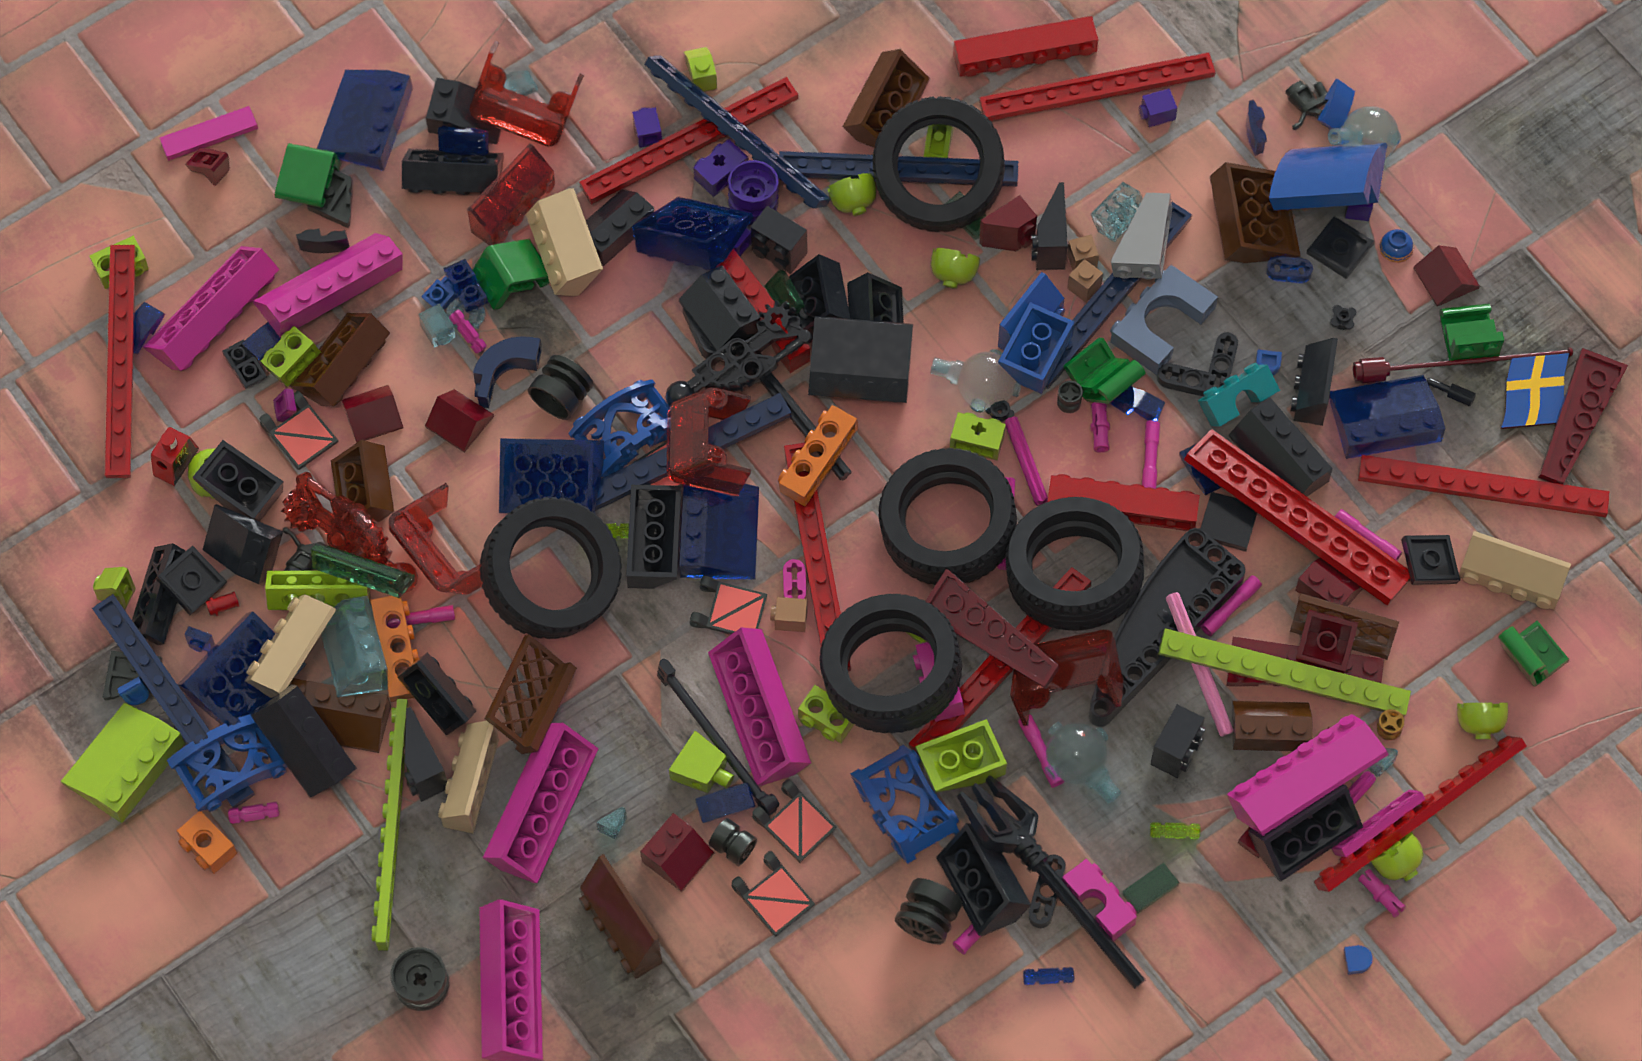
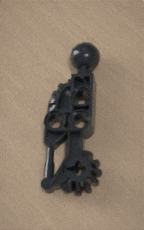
[665,300,813,411]

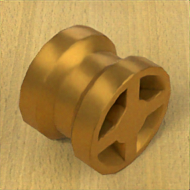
[1377,709,1404,740]

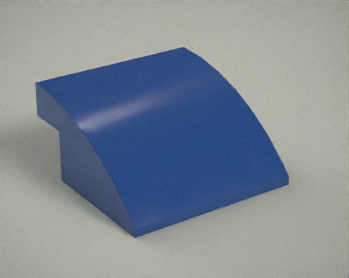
[1269,142,1387,210]

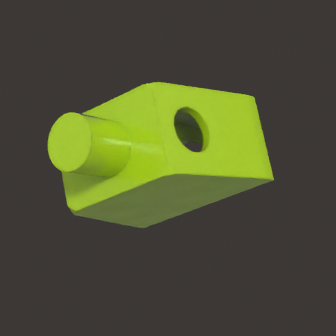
[669,731,734,793]

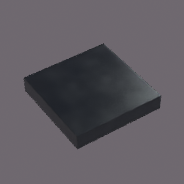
[1306,216,1374,279]
[1200,491,1257,551]
[1401,535,1460,585]
[156,545,227,615]

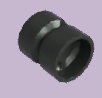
[708,818,757,866]

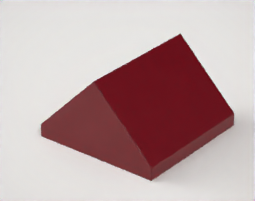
[1414,245,1480,307]
[342,385,403,443]
[425,389,494,453]
[1296,609,1359,671]

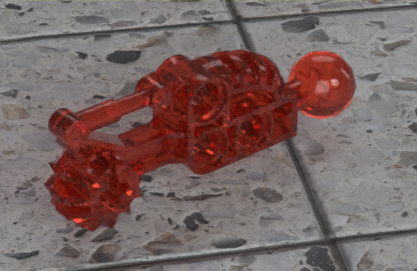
[281,472,418,593]

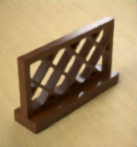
[1290,593,1399,660]
[484,634,577,754]

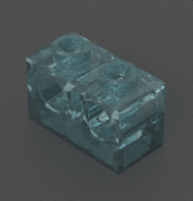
[1091,182,1143,242]

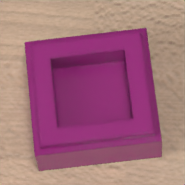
[273,388,296,422]

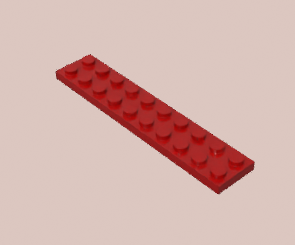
[1184,429,1410,606]

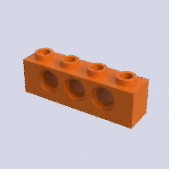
[778,405,858,506]
[371,594,419,702]

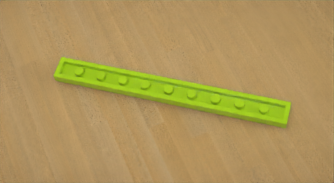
[1158,628,1411,717]
[372,699,409,951]

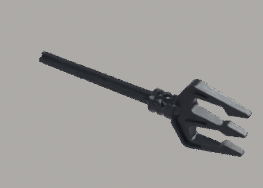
[682,308,852,480]
[957,775,1146,989]

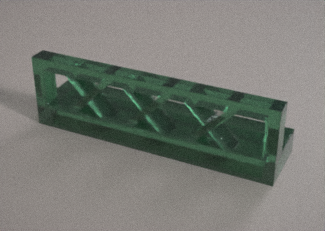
[311,544,415,598]

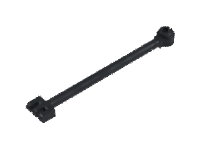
[657,659,779,816]

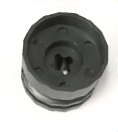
[528,355,594,420]
[895,878,962,945]
[391,947,450,1011]

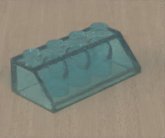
[321,596,388,698]

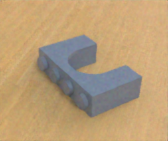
[1110,265,1218,375]

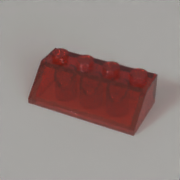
[467,143,555,246]

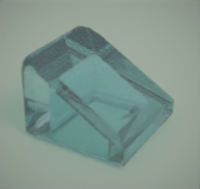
[503,71,538,101]
[1368,748,1398,777]
[596,807,627,839]

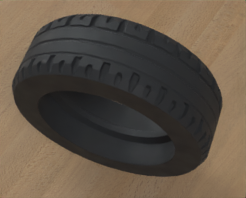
[872,96,1005,232]
[878,448,1017,585]
[480,497,622,639]
[1005,497,1144,631]
[820,594,962,733]

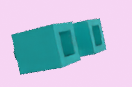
[1198,363,1280,427]

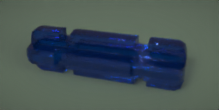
[1023,967,1075,985]

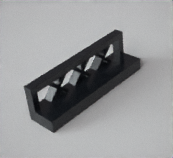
[132,543,186,645]

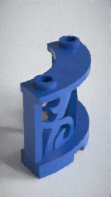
[568,380,687,477]
[167,714,287,812]
[850,745,959,864]

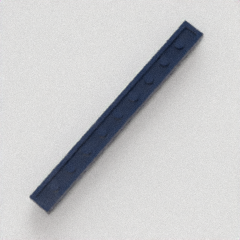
[644,55,831,208]
[779,151,1018,186]
[1045,202,1192,389]
[561,393,792,512]
[92,594,255,808]

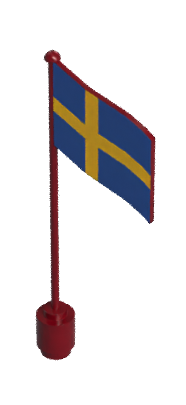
[1353,347,1573,429]

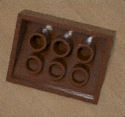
[1210,162,1301,263]
[579,854,662,979]

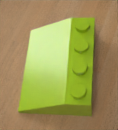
[61,703,185,823]

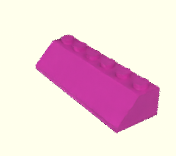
[253,233,403,338]
[143,246,280,371]
[708,627,811,786]
[1227,714,1388,836]
[483,723,598,883]
[479,899,543,1061]

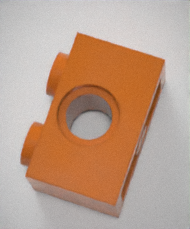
[177,811,237,874]

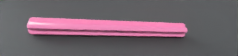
[1166,592,1233,736]

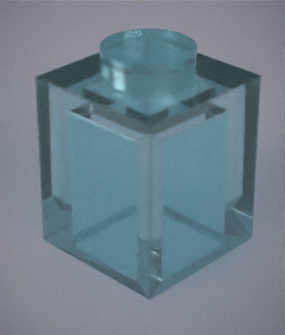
[418,303,456,348]

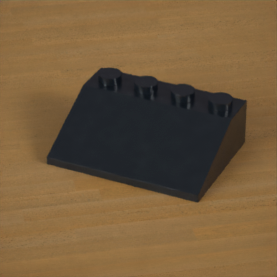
[808,316,913,403]

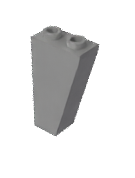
[1111,193,1173,279]

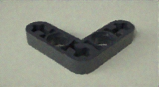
[1157,332,1238,397]

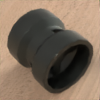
[1057,380,1083,413]

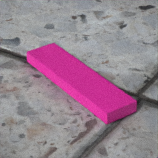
[160,106,258,161]
[1331,789,1425,857]

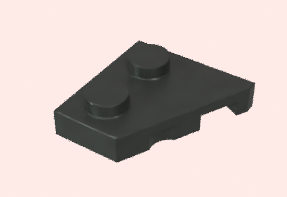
[307,170,352,228]
[103,651,163,700]

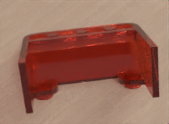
[470,41,584,147]
[667,387,751,496]
[389,483,483,595]
[1010,629,1123,726]

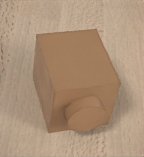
[1067,235,1099,270]
[1067,259,1103,303]
[770,597,807,632]

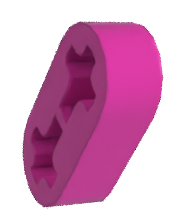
[783,559,806,599]

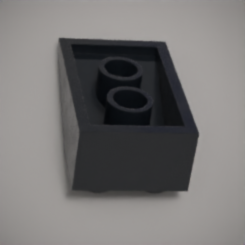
[426,78,508,144]
[1031,182,1068,270]
[193,440,284,522]
[202,504,283,584]
[404,707,447,802]

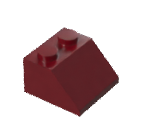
[979,195,1037,251]
[1295,558,1363,613]
[640,813,714,892]

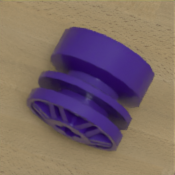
[728,160,779,225]

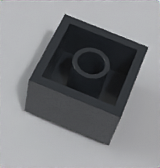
[751,206,808,274]
[1150,704,1206,778]

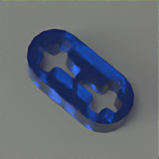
[1266,256,1313,283]

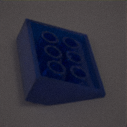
[317,70,413,171]
[632,197,753,270]
[1329,375,1446,459]
[499,438,604,513]
[679,474,759,580]
[177,611,307,727]

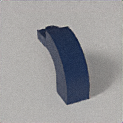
[473,336,542,408]

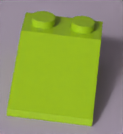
[916,719,1007,793]

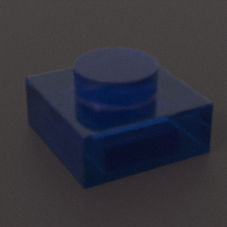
[184,626,215,653]

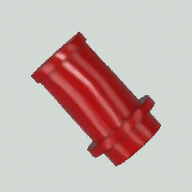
[206,591,239,616]

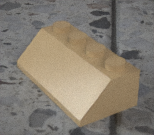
[526,188,603,296]
[1459,531,1571,610]
[246,595,336,698]
[439,721,499,834]

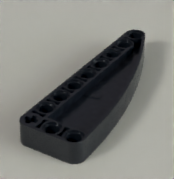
[1089,528,1246,727]

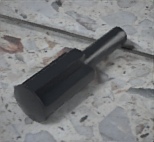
[1426,378,1476,406]

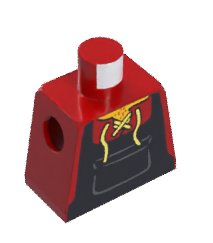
[151,427,199,486]

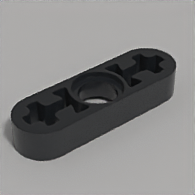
[1029,855,1066,928]

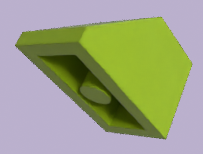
[684,47,717,91]
[923,124,954,158]
[93,567,136,610]

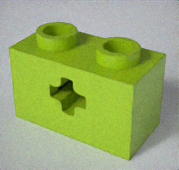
[950,412,1006,460]

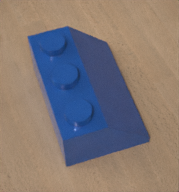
[998,272,1065,351]
[998,302,1074,394]

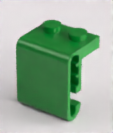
[275,143,342,208]
[471,239,550,310]
[1440,304,1504,361]
[1063,337,1146,404]
[1498,620,1570,687]

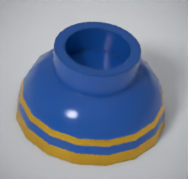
[1379,229,1414,262]

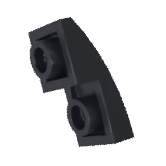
[296,228,350,253]
[222,339,267,389]

